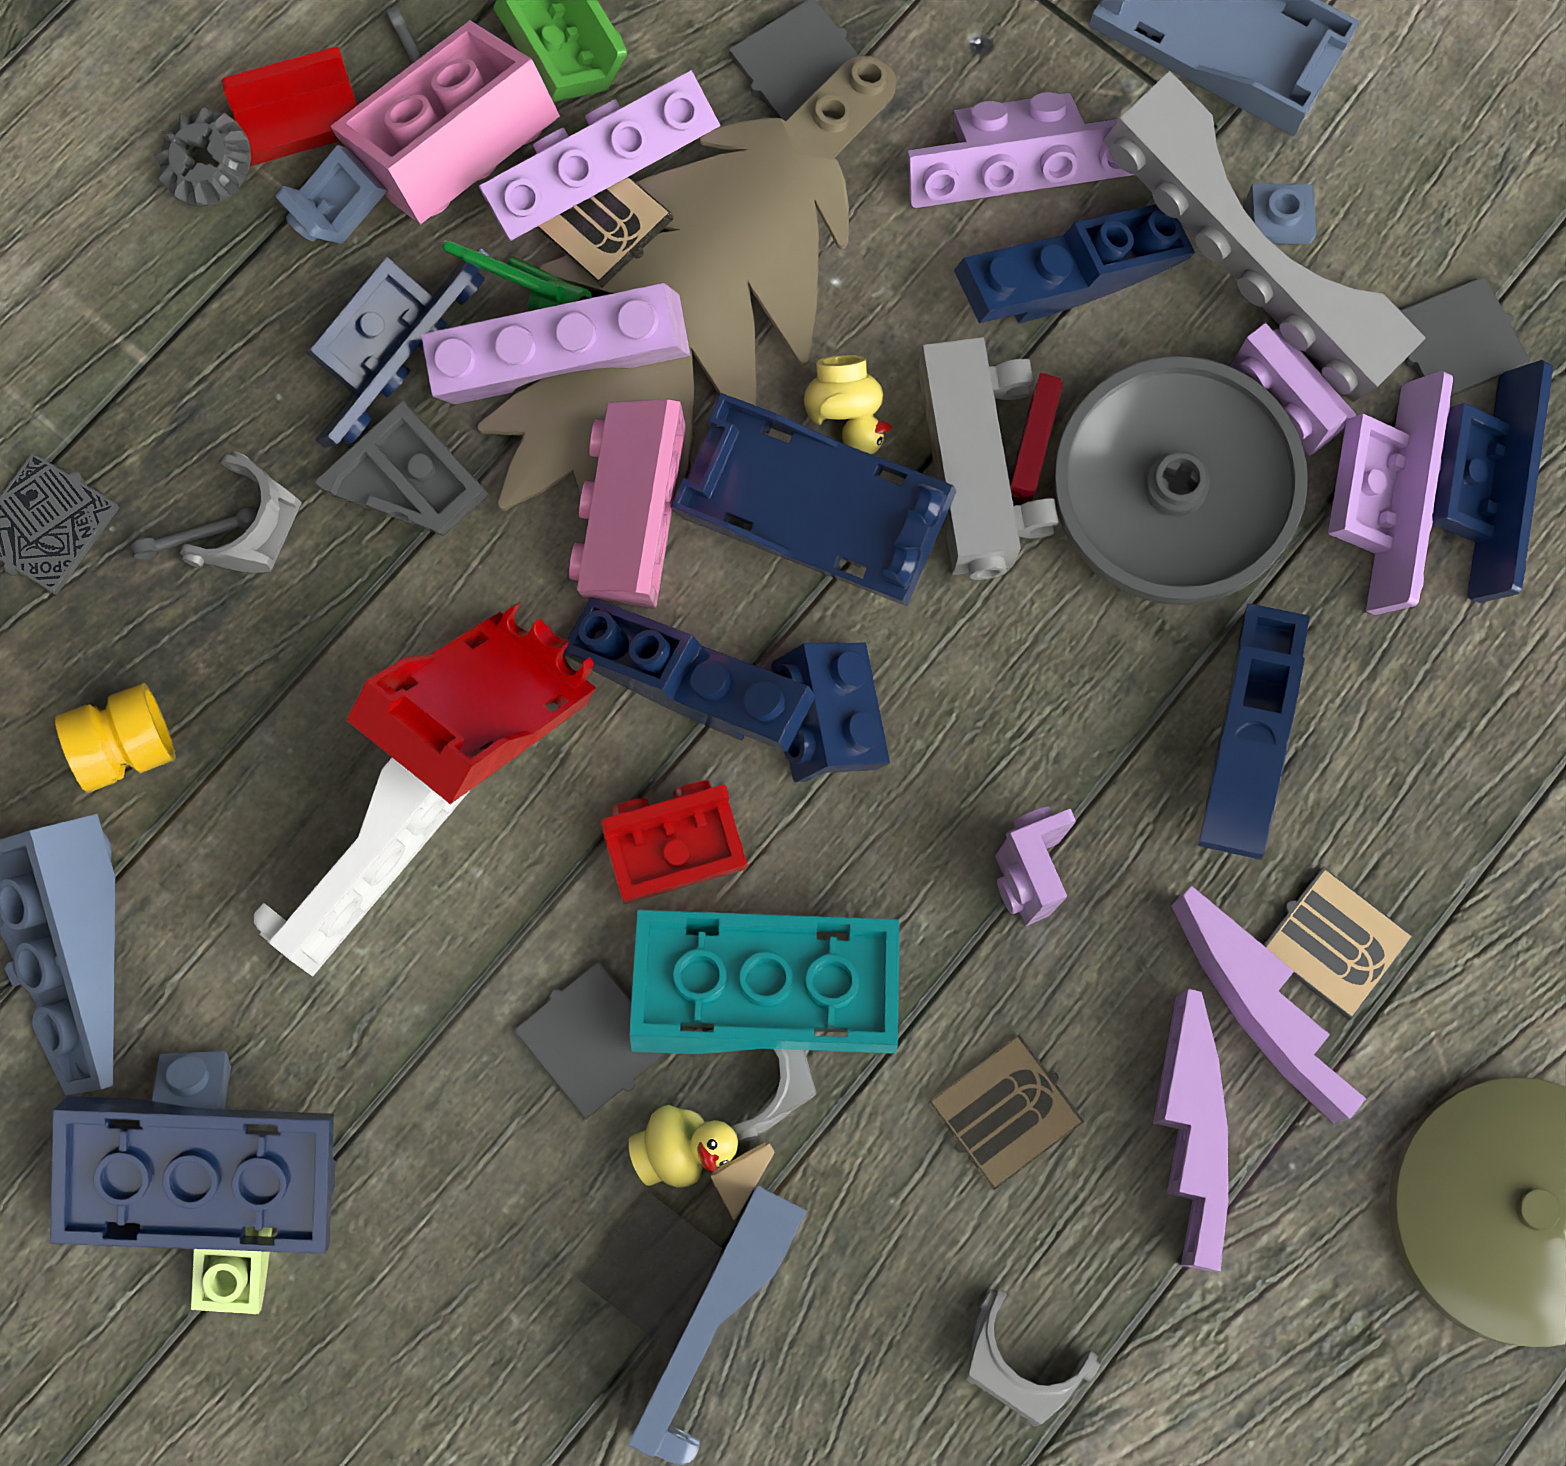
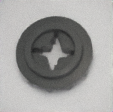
[154,107,251,206]

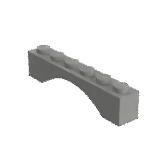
[1102,71,1426,402]

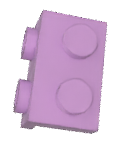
[1231,323,1356,456]
[995,806,1076,926]

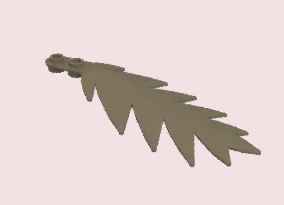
[478,56,897,511]

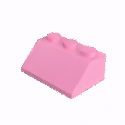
[330,20,560,225]
[569,400,686,609]

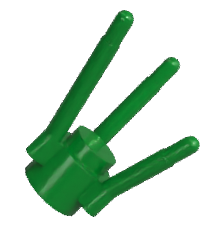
[442,240,592,312]

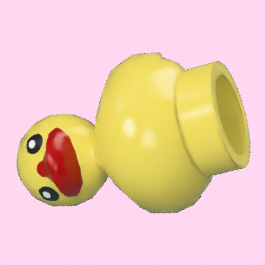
[804,355,892,454]
[629,1105,738,1188]

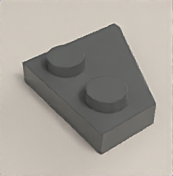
[315,400,489,536]

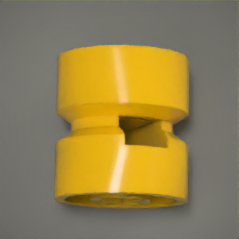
[55,683,176,793]

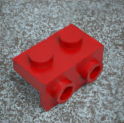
[600,780,748,905]

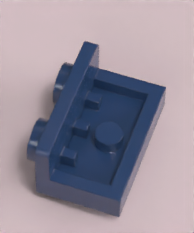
[771,642,890,782]

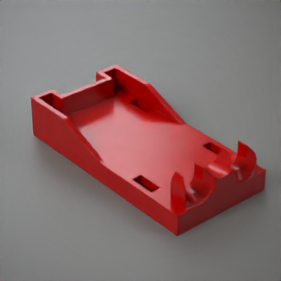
[346,602,596,805]

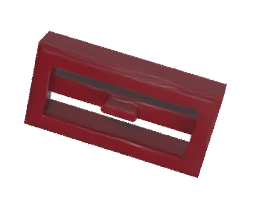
[1010,372,1063,506]

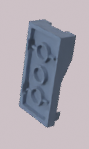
[1089,0,1360,137]
[628,1185,807,1466]

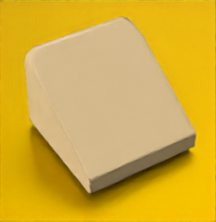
[711,1143,775,1222]

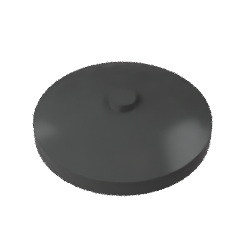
[1053,356,1308,605]

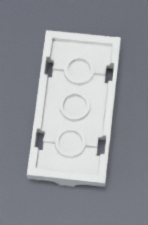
[254,758,469,976]

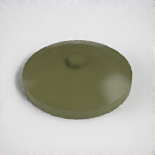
[1389,1077,1566,1347]

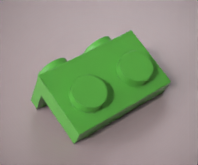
[493,0,627,102]

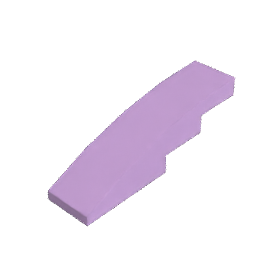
[1171,886,1366,1123]
[1153,989,1228,1271]

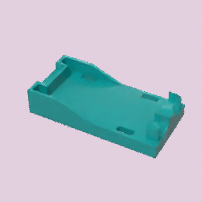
[629,910,899,1054]

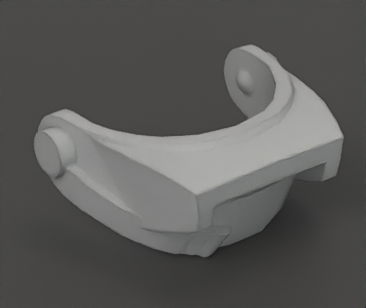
[180,451,302,573]
[701,1027,817,1143]
[966,1288,1100,1427]

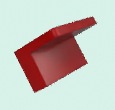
[221,47,357,166]

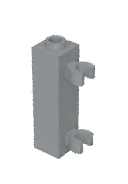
[918,337,1059,580]

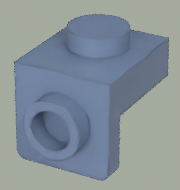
[275,145,388,244]
[1243,183,1316,244]
[152,1051,231,1109]

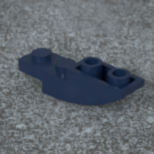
[954,204,1195,324]
[564,597,816,752]
[1198,603,1310,860]

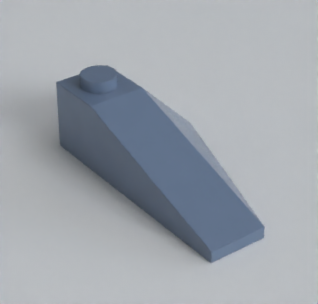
[0,814,115,1095]

